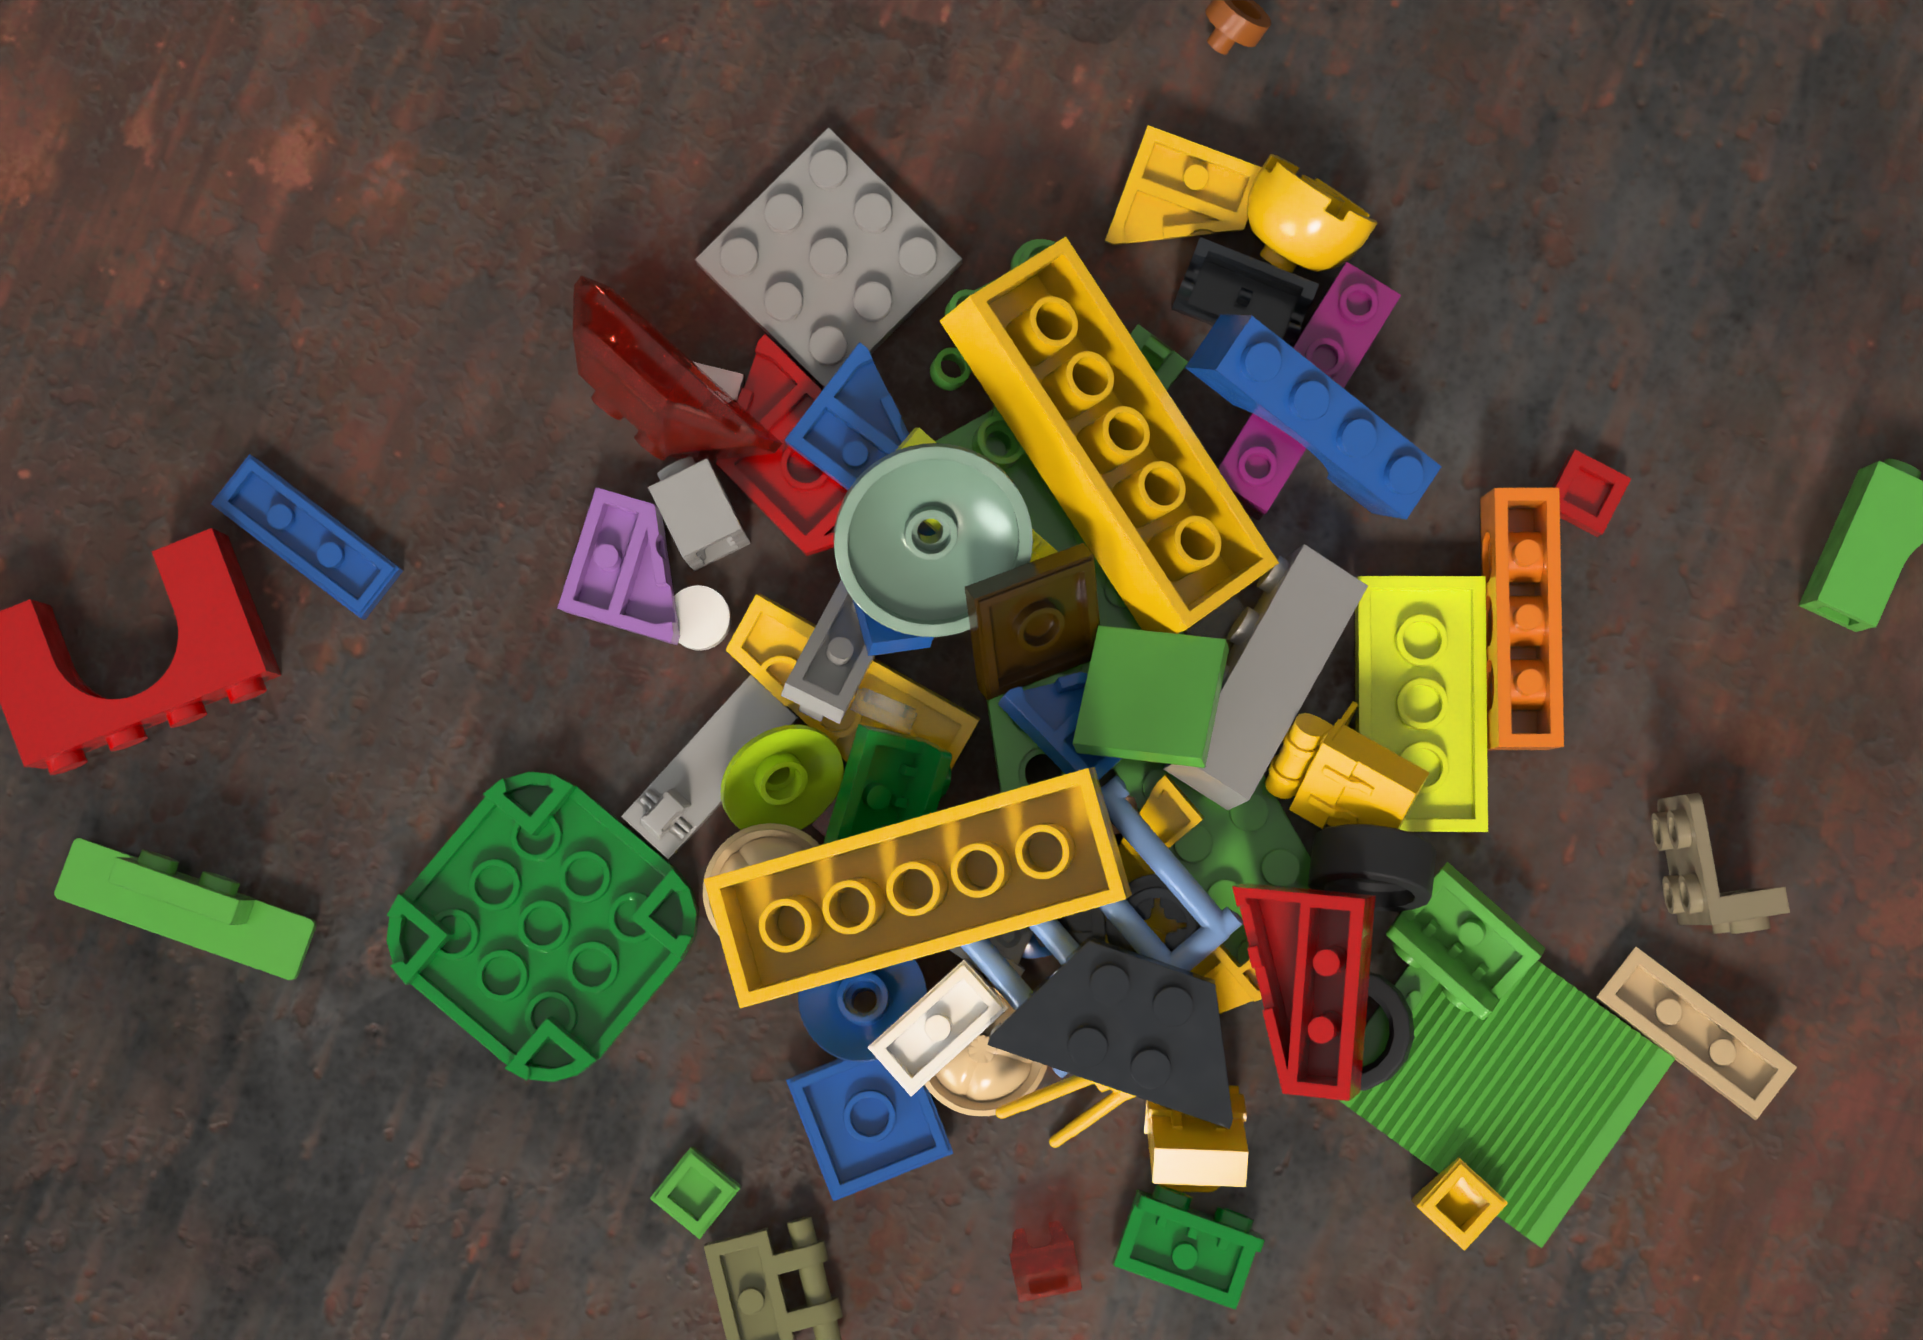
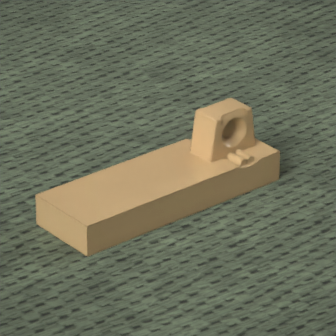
[1596,947,1797,1120]

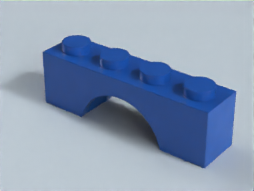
[1185,315,1442,520]

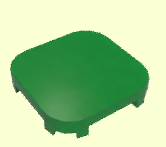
[386,772,699,1082]

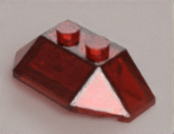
[573,275,783,462]

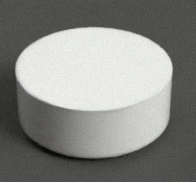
[674,585,731,650]

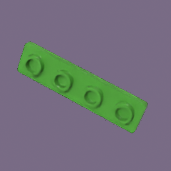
[54,838,317,980]

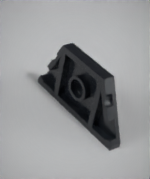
[987,937,1233,1129]

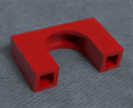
[0,528,281,775]

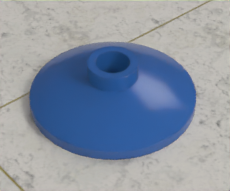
[798,959,927,1063]

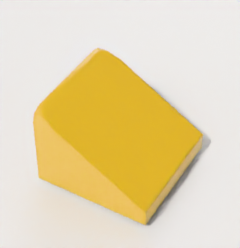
[1411,1157,1508,1251]

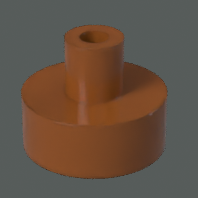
[1205,0,1271,55]

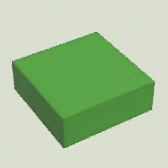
[650,1146,742,1239]

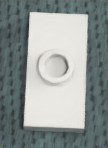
[868,959,1009,1096]

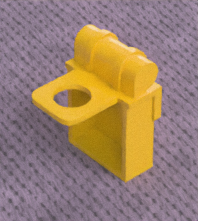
[1265,701,1429,829]
[1144,1085,1249,1192]

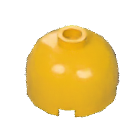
[1247,154,1377,273]

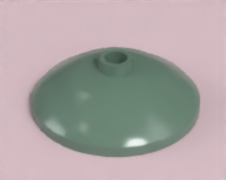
[834,443,1033,637]

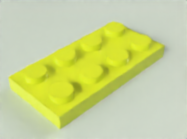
[1355,576,1488,832]

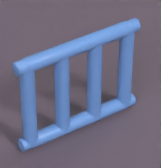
[960,776,1243,1078]

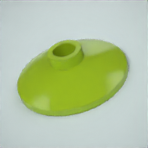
[720,725,844,830]

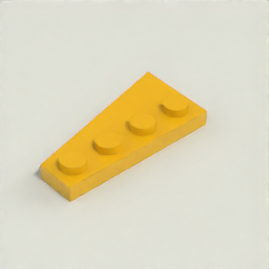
[726,593,981,770]

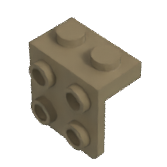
[1651,793,1790,934]

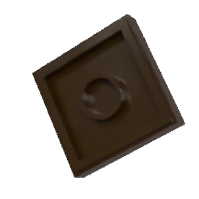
[965,543,1100,700]

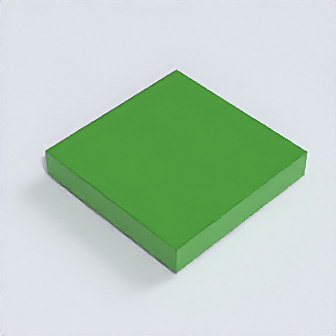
[1073,626,1229,768]

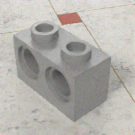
[648,457,751,571]

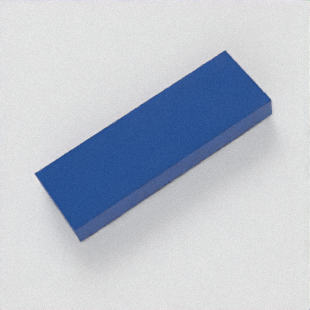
[211,454,404,620]

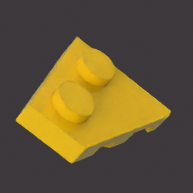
[1105,125,1262,245]

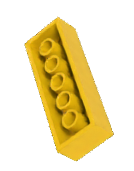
[940,237,1279,634]
[704,767,1132,1008]

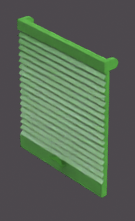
[1339,961,1675,1248]

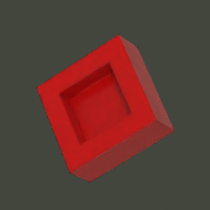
[1552,449,1631,537]

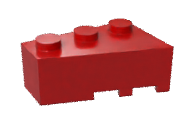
[1232,883,1376,1101]

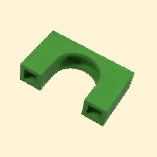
[1798,459,1923,632]

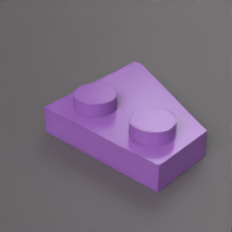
[557,487,680,645]

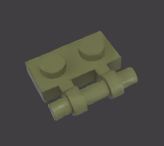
[704,1216,843,1340]

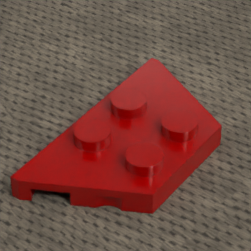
[716,334,848,556]

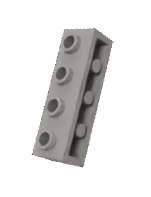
[1163,544,1368,810]

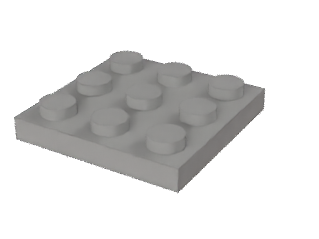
[695,128,962,389]

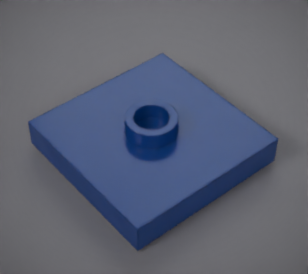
[786,1058,954,1201]

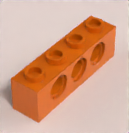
[1480,488,1564,750]

